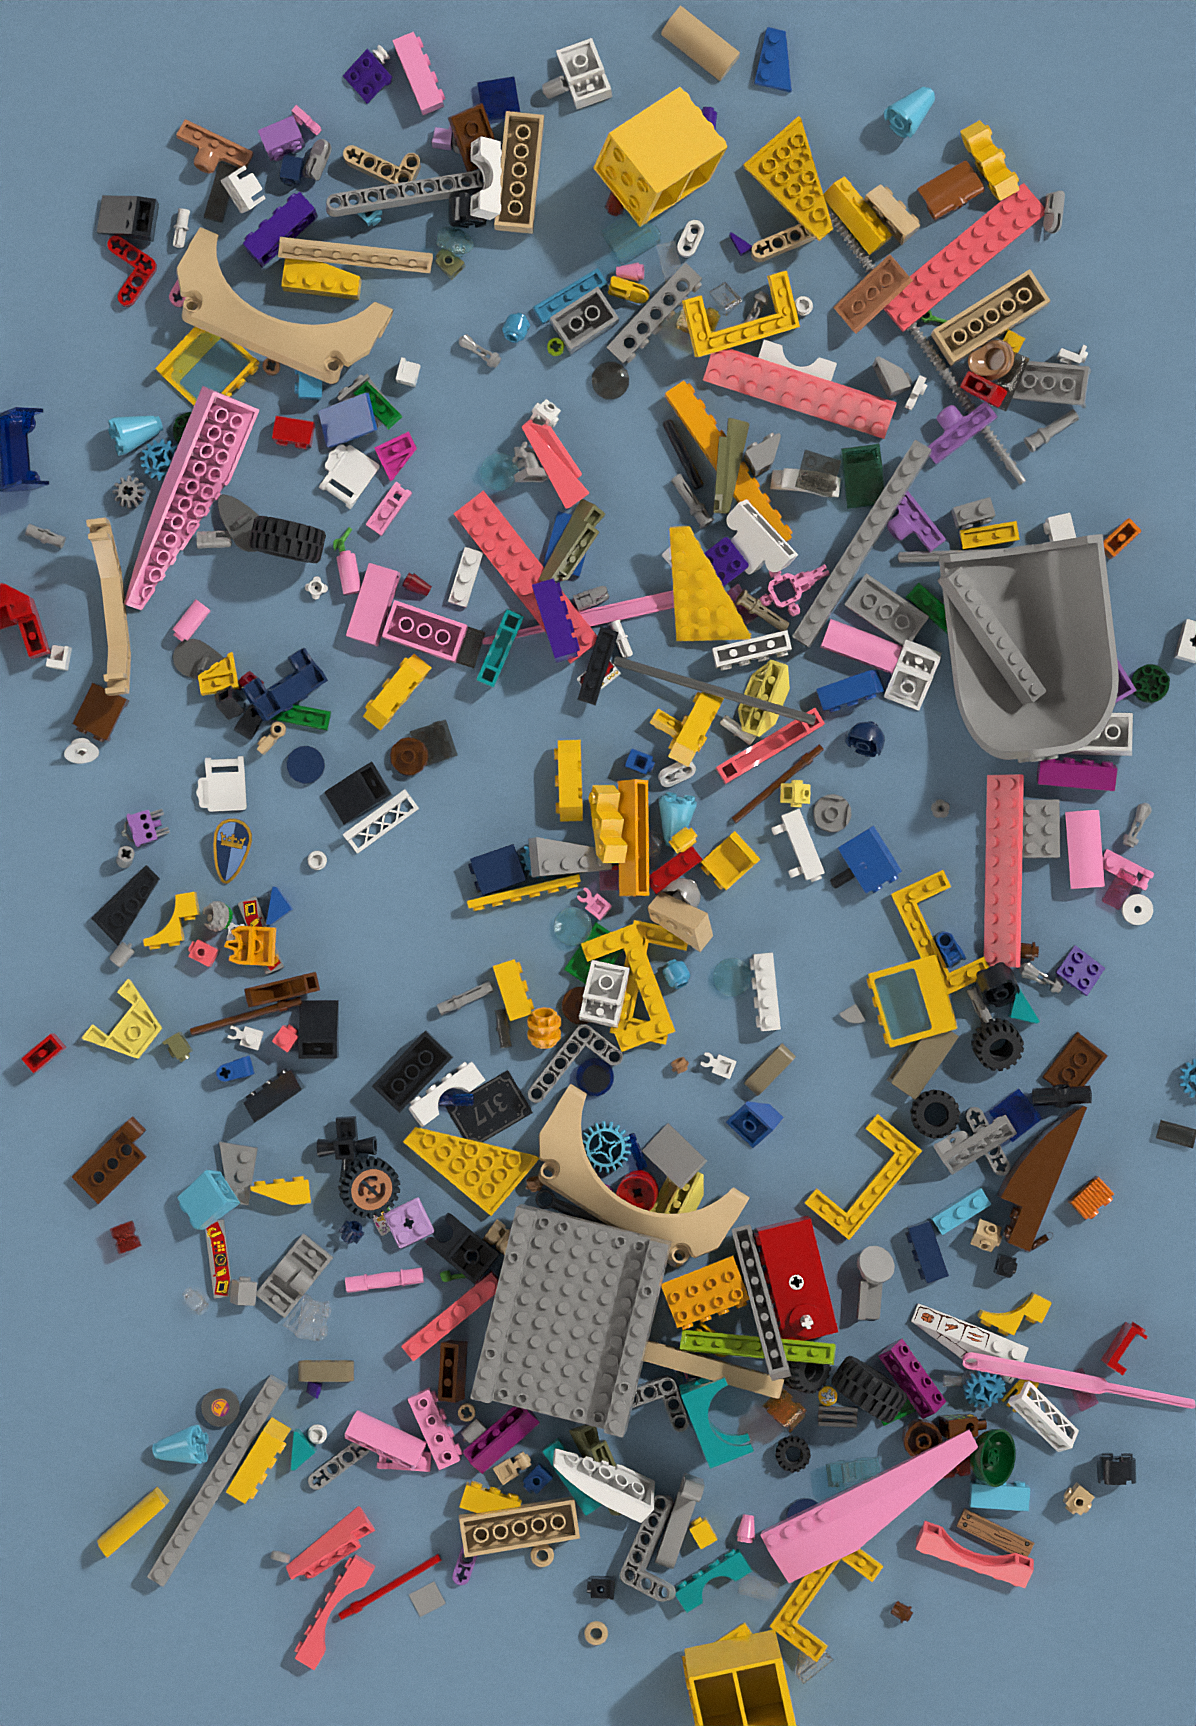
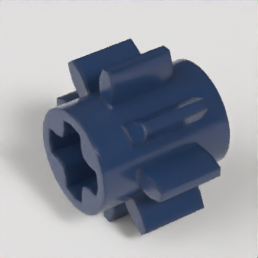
[339,1220,364,1244]

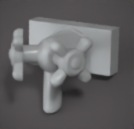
[512,442,549,482]

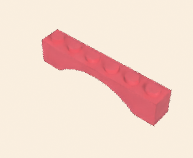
[715,708,825,785]
[401,1271,499,1361]
[916,1520,1034,1588]
[294,1555,375,1670]

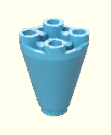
[108,415,163,456]
[659,792,697,847]
[153,1425,209,1464]

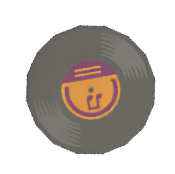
[201,1388,240,1427]

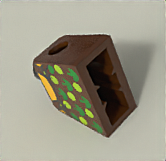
[938,1414,987,1439]

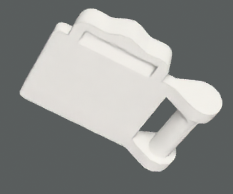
[319,444,380,509]
[196,756,247,812]

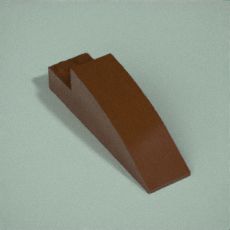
[996,1104,1087,1252]

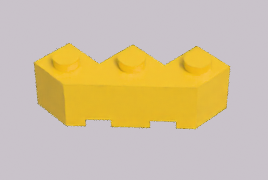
[960,120,1019,201]
[363,654,432,731]
[668,692,724,767]
[554,740,583,822]
[589,785,628,863]

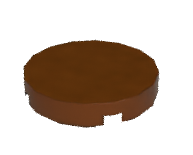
[390,737,429,775]
[562,987,589,1024]

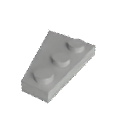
[219,1142,258,1205]

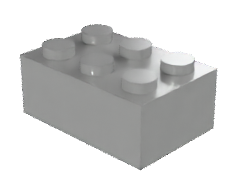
[550,287,619,354]
[1022,800,1060,858]

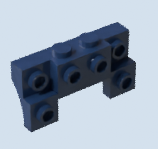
[241,648,328,721]

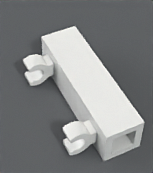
[771,809,825,882]

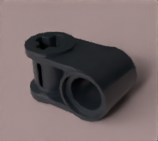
[234,704,263,740]

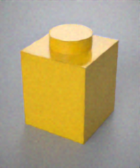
[689,1516,718,1549]

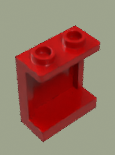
[1101,1321,1148,1375]

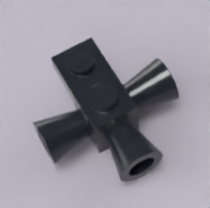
[317,1116,377,1177]

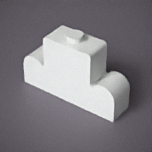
[726,499,798,574]

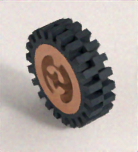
[338,1156,401,1219]

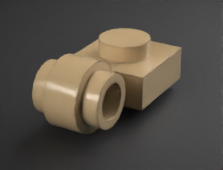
[257,722,286,755]
[493,1451,532,1485]

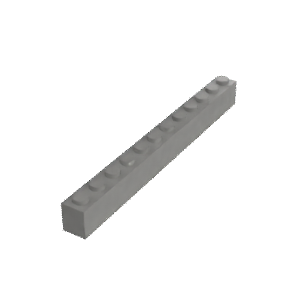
[792,440,932,648]
[147,1374,288,1587]

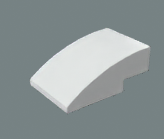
[556,38,612,109]
[883,640,942,710]
[579,960,630,1028]

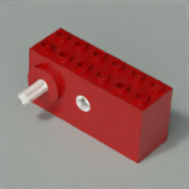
[754,1215,839,1341]

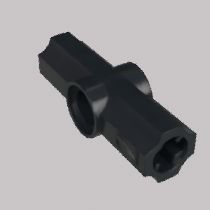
[1032,1084,1092,1108]

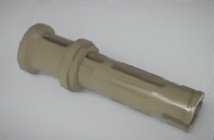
[735,589,789,632]

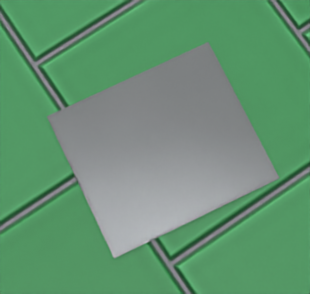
[409,1582,446,1617]

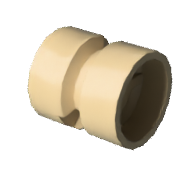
[482,1219,511,1255]

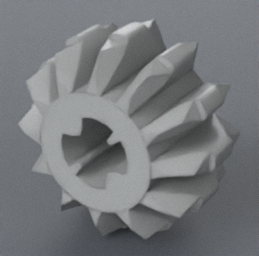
[113,475,146,509]

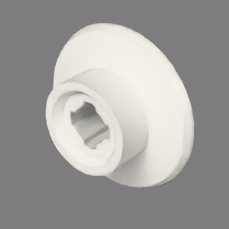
[64,738,99,764]

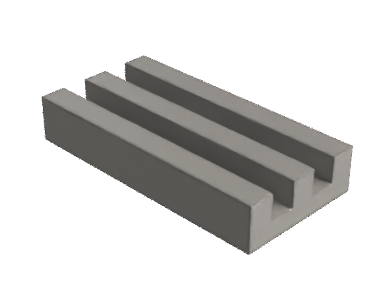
[818,1405,858,1428]

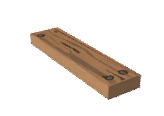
[956,1508,1035,1557]

